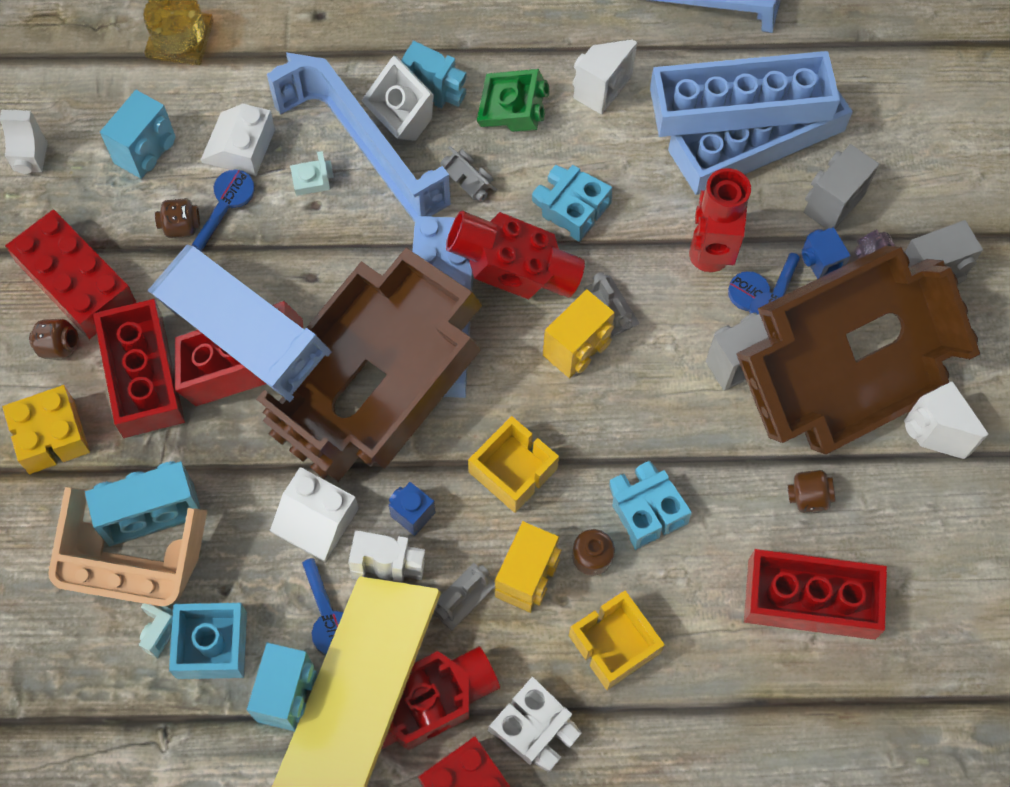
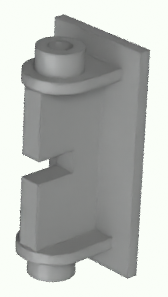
[441,146,497,202]
[584,272,639,337]
[433,563,495,631]

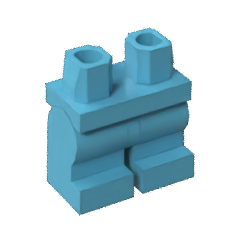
[401,40,467,109]
[532,165,612,242]
[609,461,692,550]

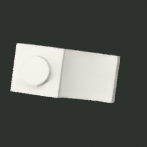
[0,110,48,174]

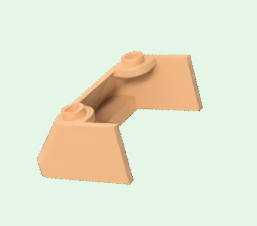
[49,487,208,606]

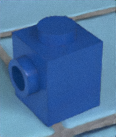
[801,227,851,279]
[389,482,436,536]

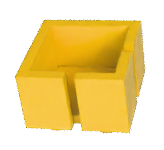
[543,289,615,379]
[2,385,90,474]
[468,416,559,513]
[495,521,562,613]
[569,590,665,690]

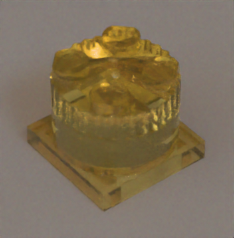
[143,0,214,66]

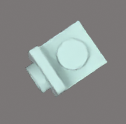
[290,151,334,196]
[139,603,173,659]

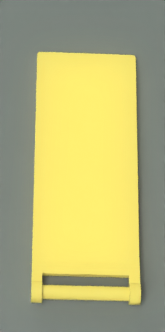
[272,576,441,787]

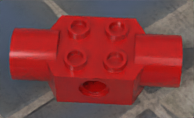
[689,168,751,272]
[446,210,585,300]
[381,646,500,750]

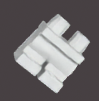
[349,530,425,583]
[488,677,582,772]

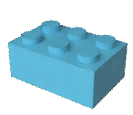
[84,461,201,547]

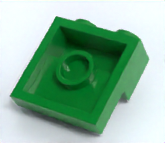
[477,69,550,132]

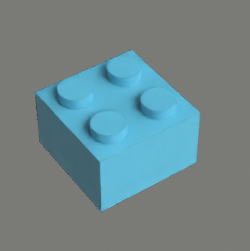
[100,90,176,179]
[169,603,247,679]
[247,643,317,731]

